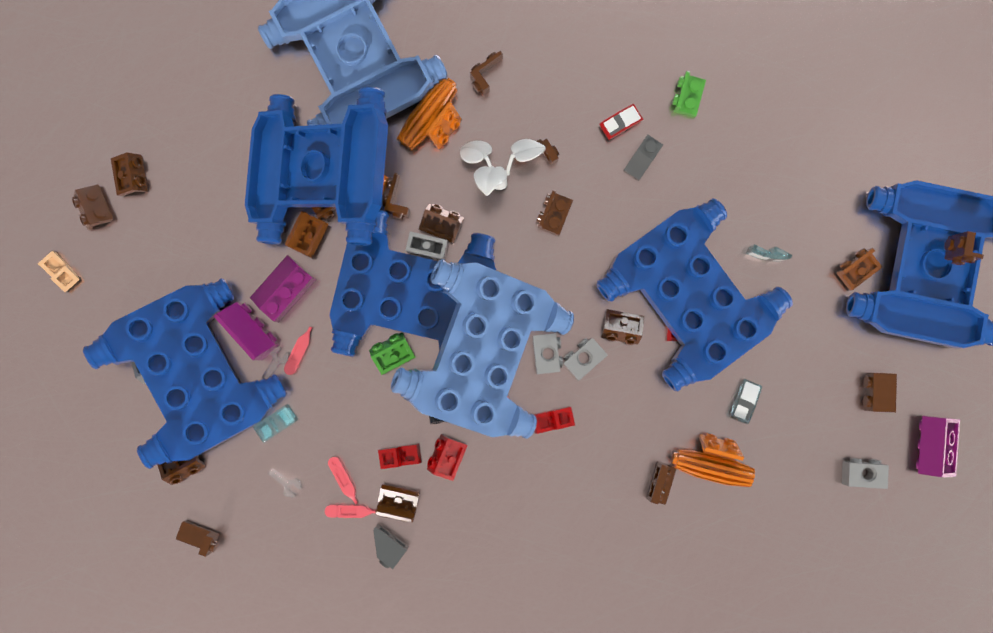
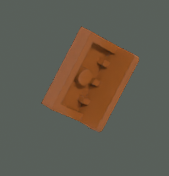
[285,211,329,258]
[836,248,882,291]

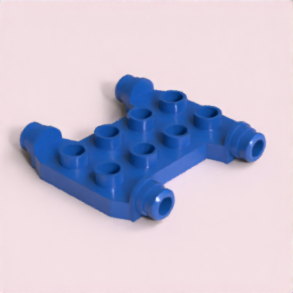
[245,87,388,246]
[846,180,993,348]
[597,198,793,392]
[329,210,496,357]
[83,278,287,469]

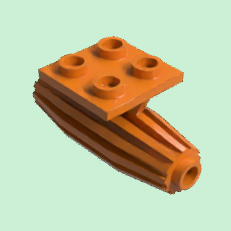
[397,78,462,151]
[671,433,755,487]

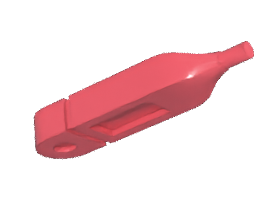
[284,326,312,375]
[328,456,358,505]
[325,504,376,518]

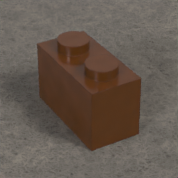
[863,373,897,413]

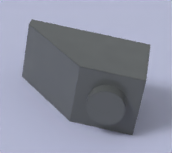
[623,134,663,181]
[373,524,408,569]

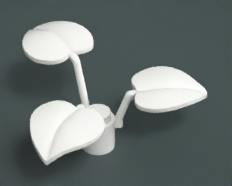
[460,139,546,196]

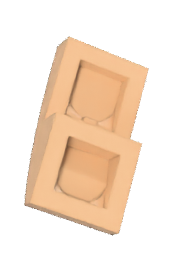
[38,250,80,292]

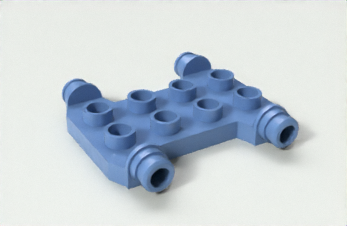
[258,0,448,126]
[391,259,574,439]

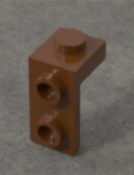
[470,51,503,96]
[514,139,559,166]
[383,173,410,220]
[176,521,219,557]

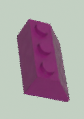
[250,255,316,323]
[214,302,279,360]
[916,416,960,477]

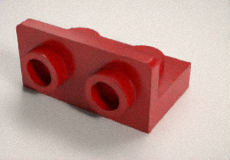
[427,434,468,481]

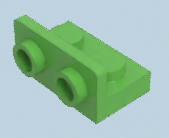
[672,71,706,118]
[369,332,415,375]

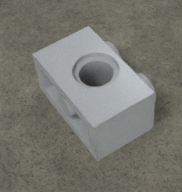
[405,232,449,260]
[532,333,563,374]
[563,338,608,381]
[842,458,889,489]

